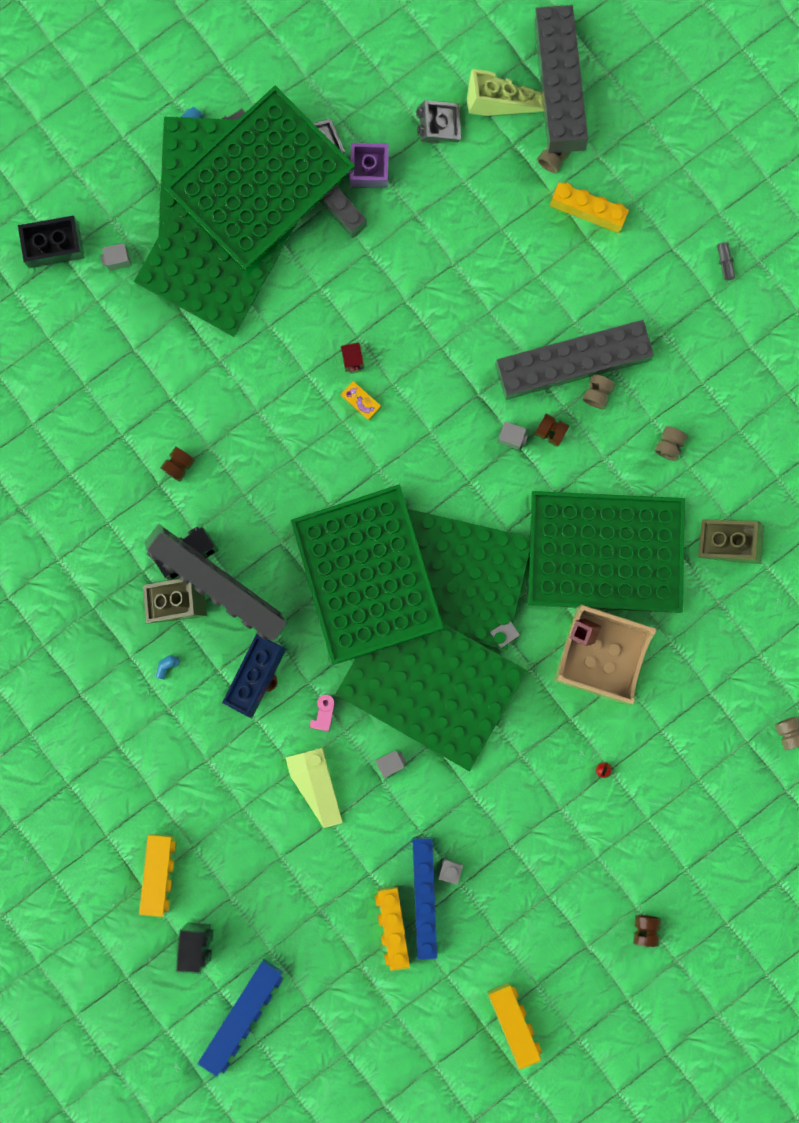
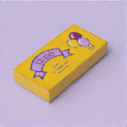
[341,381,381,421]

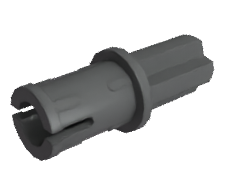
[717,242,735,281]

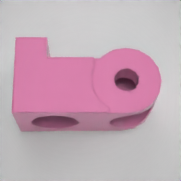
[310,695,335,732]

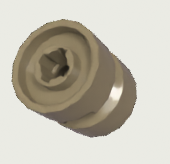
[537,145,571,174]
[582,374,615,409]
[654,426,688,461]
[775,716,799,750]

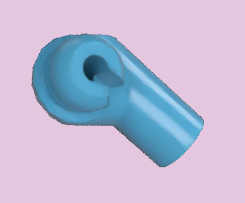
[156,655,179,680]

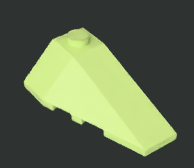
[467,69,544,116]
[286,748,343,828]

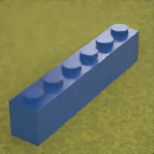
[413,837,437,960]
[197,959,284,1077]

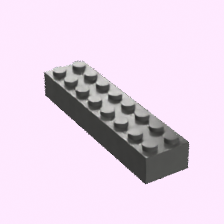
[534,5,588,153]
[495,320,654,400]
[144,524,287,641]

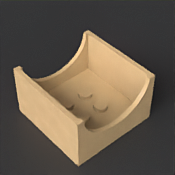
[553,605,656,705]

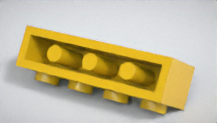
[550,182,629,233]
[139,834,177,917]
[375,886,410,971]
[487,982,542,1070]

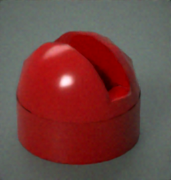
[596,762,612,778]

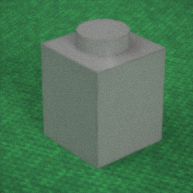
[100,243,131,271]
[498,421,528,450]
[490,621,520,648]
[375,750,406,778]
[438,858,463,885]

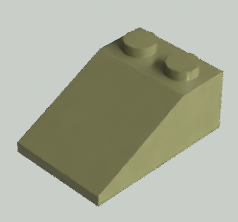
[698,520,764,564]
[143,579,207,623]

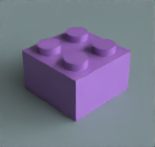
[350,143,389,188]

